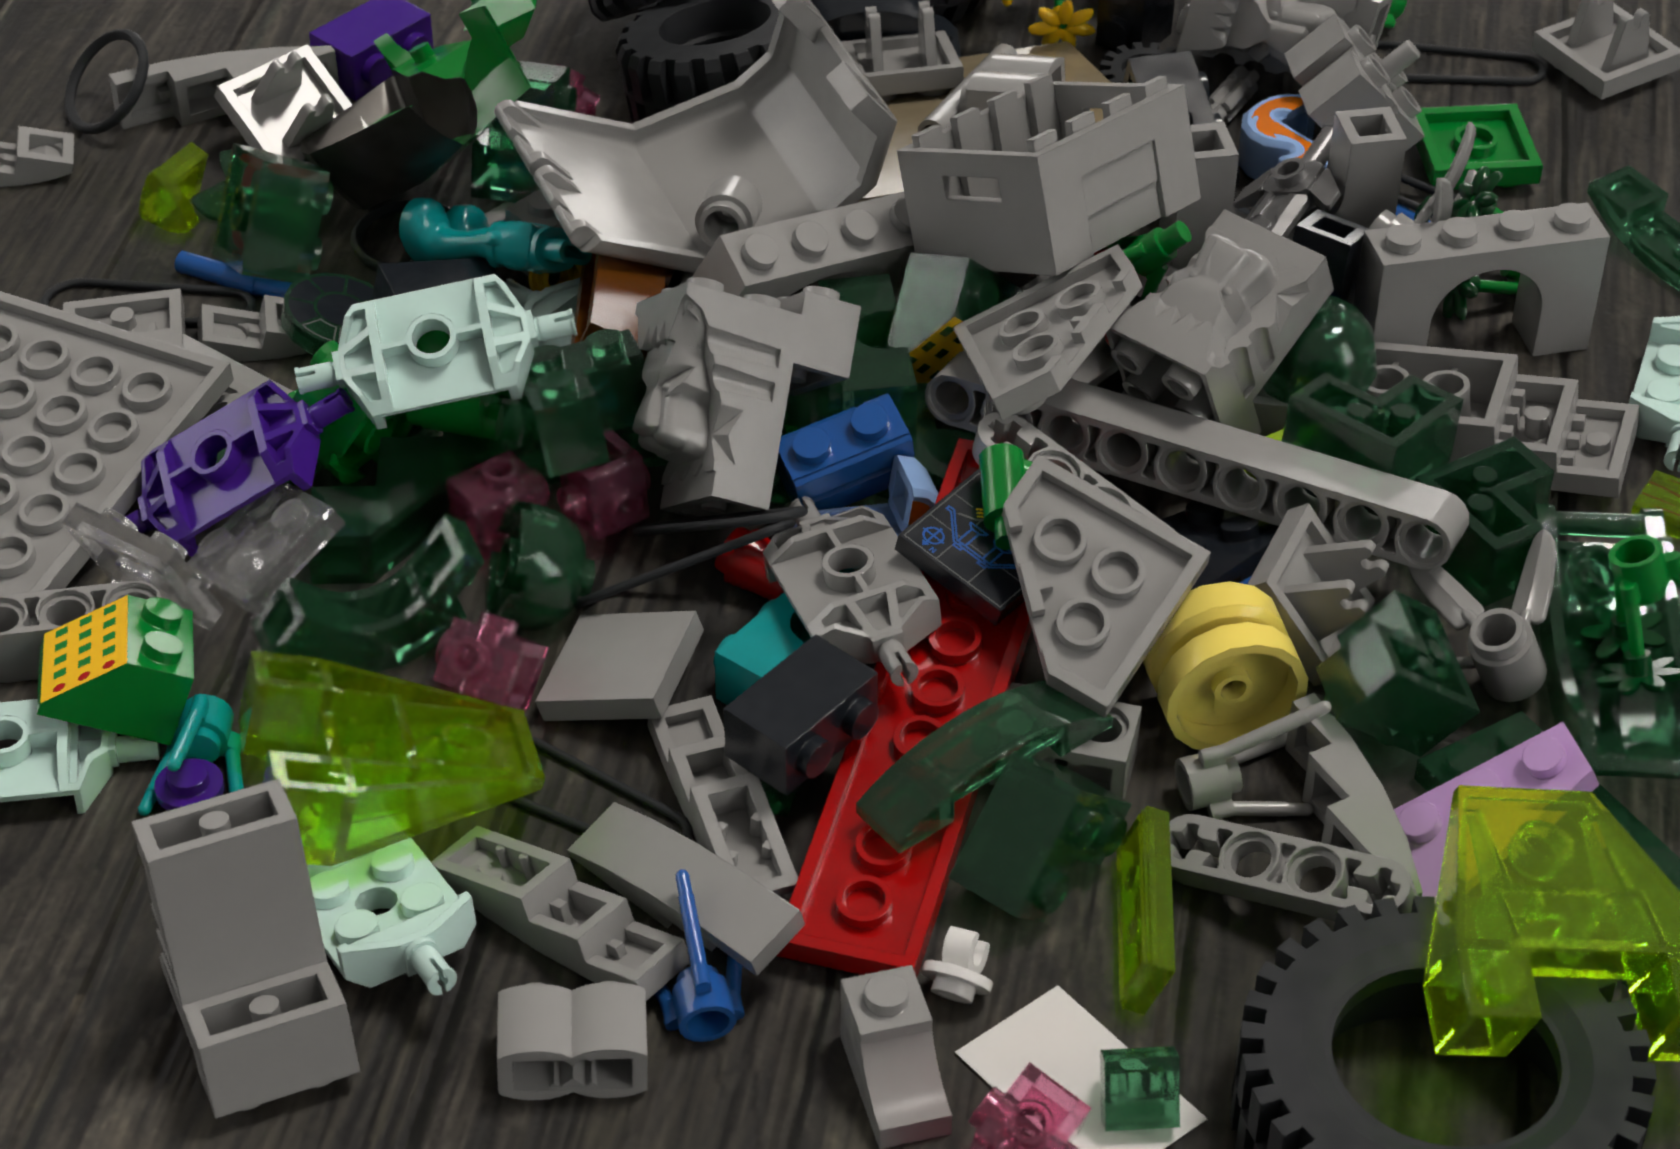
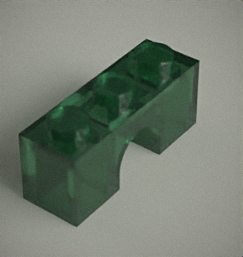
[818,274,917,433]

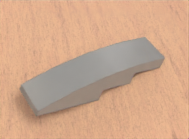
[109,46,339,130]
[1285,693,1423,902]
[647,695,798,896]
[567,802,805,976]
[431,826,690,1001]

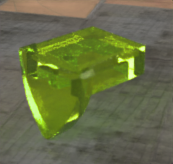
[139,142,209,233]

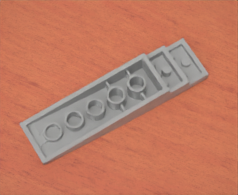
[1253,335,1639,498]

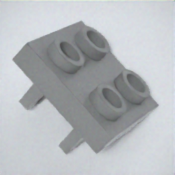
[1531,0,1680,100]
[841,1,964,102]
[214,44,368,182]
[1247,503,1389,686]

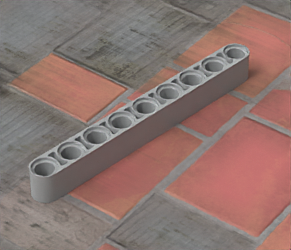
[925,351,1469,570]

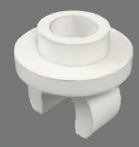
[921,926,993,1004]

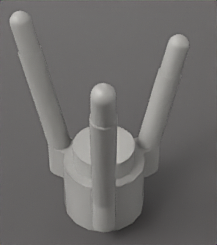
[1175,701,1332,819]

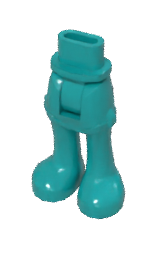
[399,197,592,274]

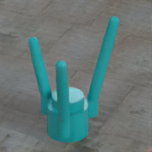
[137,694,244,816]

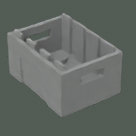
[897,73,1201,276]

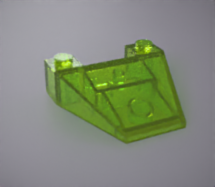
[238,651,545,866]
[1423,785,1680,1062]

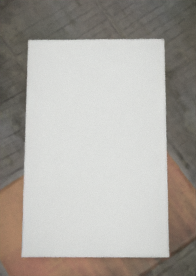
[955,985,1207,1149]

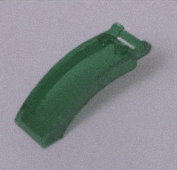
[1530,504,1680,779]

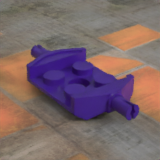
[110,379,355,558]

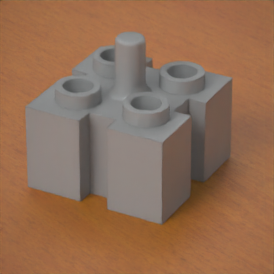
[1284,14,1425,151]

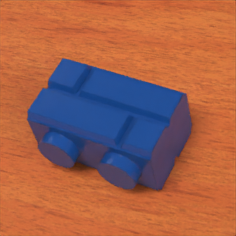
[777,393,915,510]

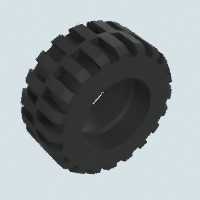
[616,0,816,123]

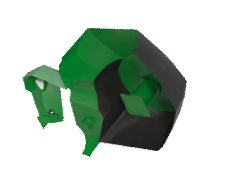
[301,0,537,210]

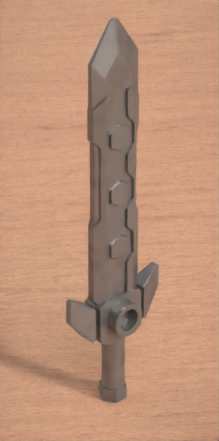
[1234,116,1341,238]

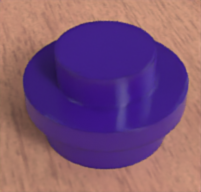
[154,758,224,811]

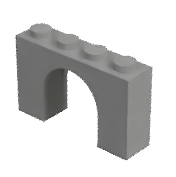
[1159,107,1407,270]
[692,192,921,317]
[1349,202,1610,356]

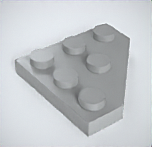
[953,244,1143,420]
[1002,454,1211,718]

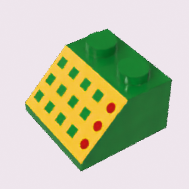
[36,595,194,746]

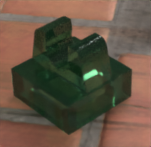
[1100,1046,1180,1132]

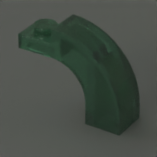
[251,514,485,680]

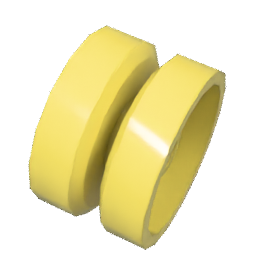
[1143,581,1309,750]

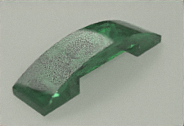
[1587,165,1680,291]
[856,680,1113,854]

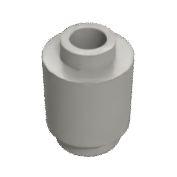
[695,175,762,247]

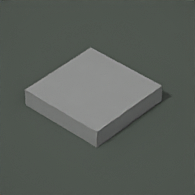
[535,611,704,721]

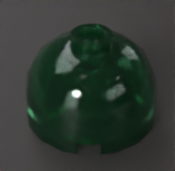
[1263,296,1377,408]
[485,499,595,631]

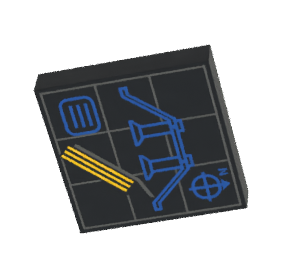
[894,469,1025,626]

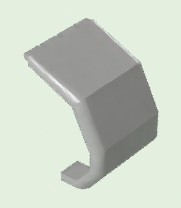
[494,0,897,274]

